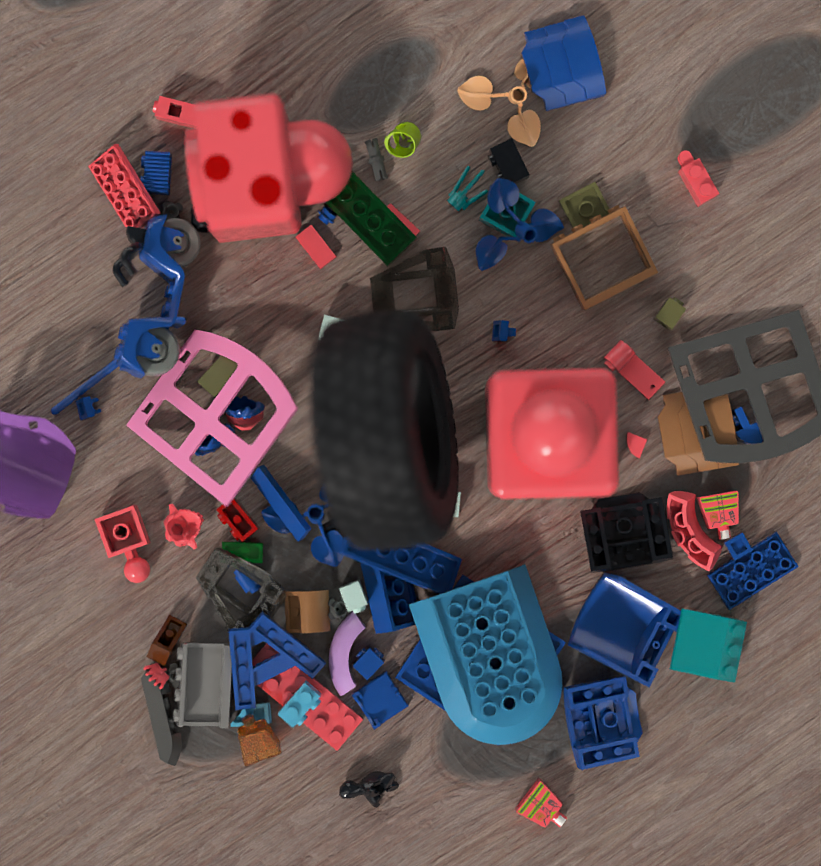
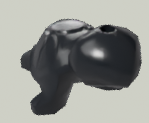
[339,771,399,808]

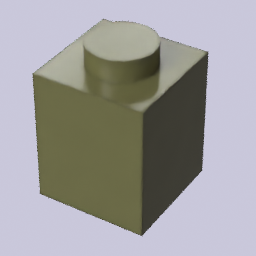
[653,297,686,331]

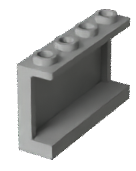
[173,642,232,728]

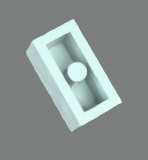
[339,579,369,614]

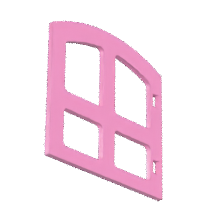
[126,330,298,507]

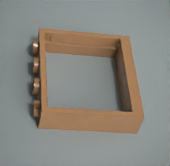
[550,205,658,310]

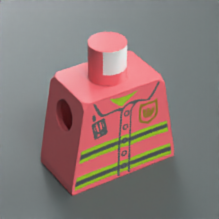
[696,490,739,539]
[515,778,567,827]

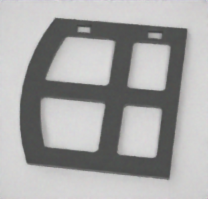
[668,310,821,463]

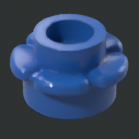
[318,206,337,225]

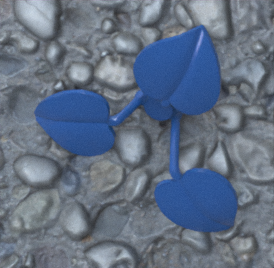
[476,178,564,271]
[261,487,344,567]

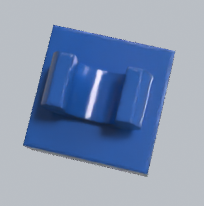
[492,320,516,342]
[76,396,101,421]
[724,532,753,560]

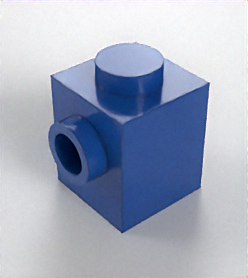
[353,647,385,680]

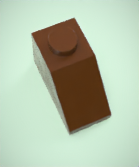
[146,615,187,666]

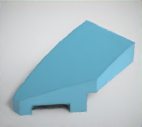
[231,702,272,727]

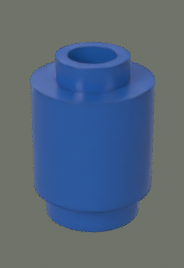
[234,563,263,594]

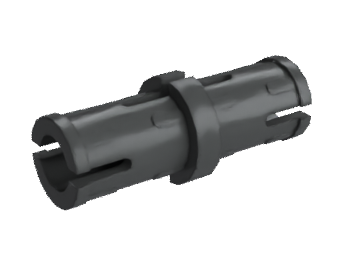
[365,138,388,181]

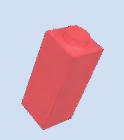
[153,96,196,129]

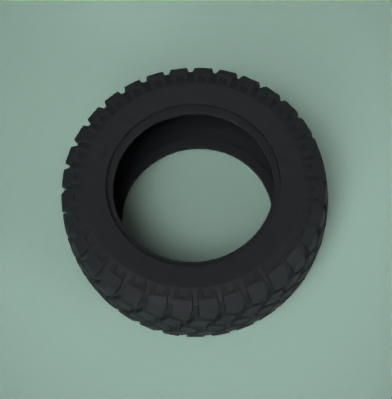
[309,310,459,550]

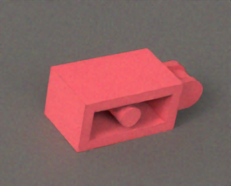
[677,150,719,207]

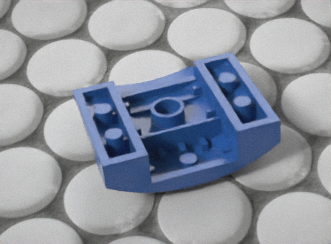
[521,15,606,111]
[563,676,643,770]

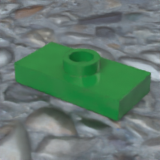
[221,541,263,563]

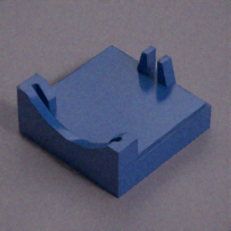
[352,671,409,730]

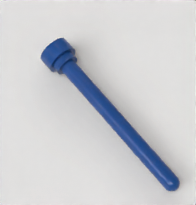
[51,359,119,415]

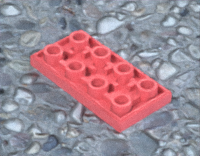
[88,144,161,228]

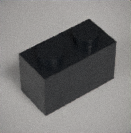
[488,138,530,184]

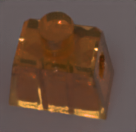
[238,714,282,766]

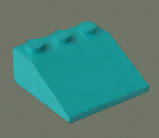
[670,608,747,683]

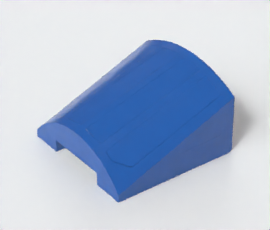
[568,573,681,688]

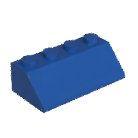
[360,562,417,634]

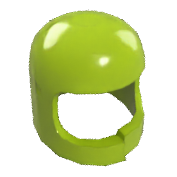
[384,122,421,158]

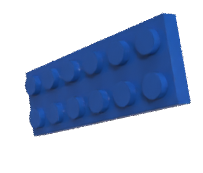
[339,537,462,594]

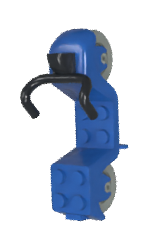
[113,214,201,379]

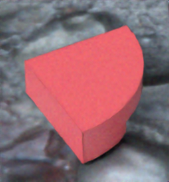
[626,432,647,458]

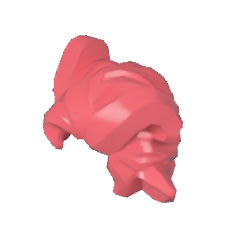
[163,504,204,549]

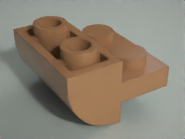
[284,590,330,633]

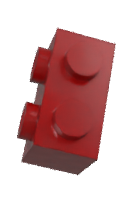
[216,497,260,542]

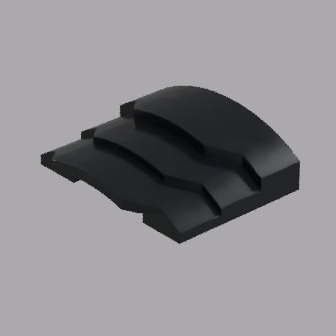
[580,492,673,573]

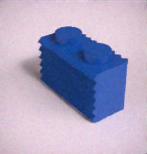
[140,151,172,195]

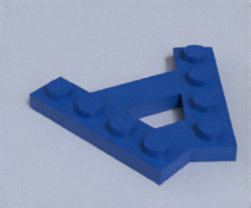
[228,612,326,710]

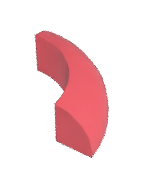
[667,491,723,571]

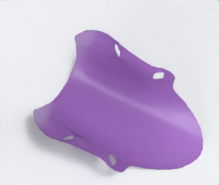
[0,411,76,519]

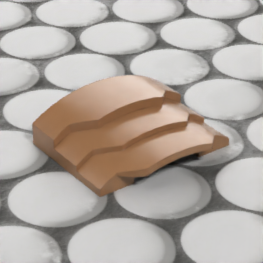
[657,392,739,476]

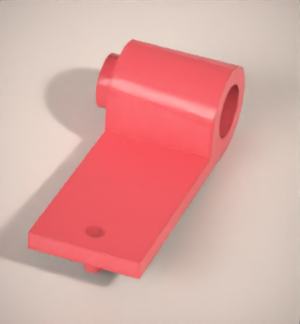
[604,340,666,400]

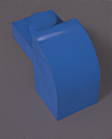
[731,407,763,444]

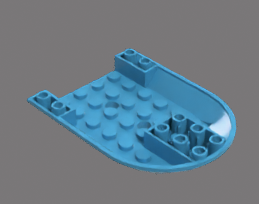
[409,564,562,745]

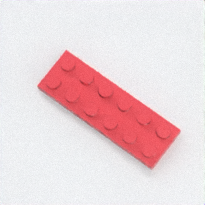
[252,643,363,751]

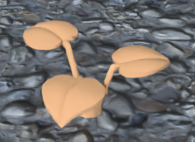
[457,59,541,147]

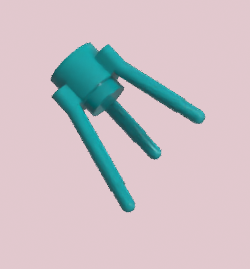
[447,166,488,212]

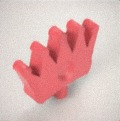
[144,663,169,689]

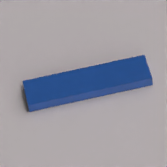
[251,465,312,542]

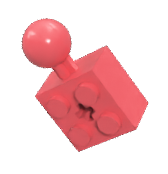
[95,505,151,583]

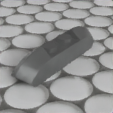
[141,664,182,766]

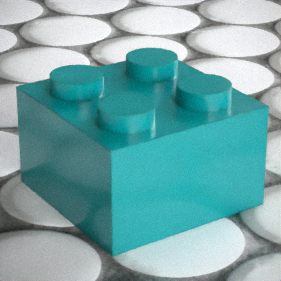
[479,193,536,237]

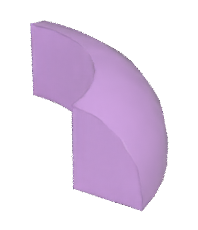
[329,611,366,696]

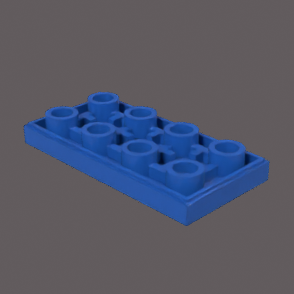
[707,532,799,610]

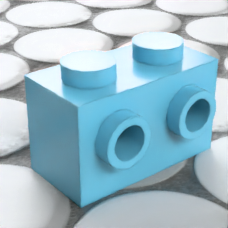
[278,680,321,728]

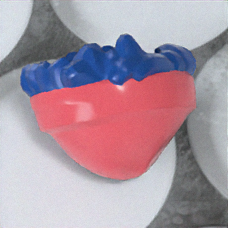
[225,396,265,431]

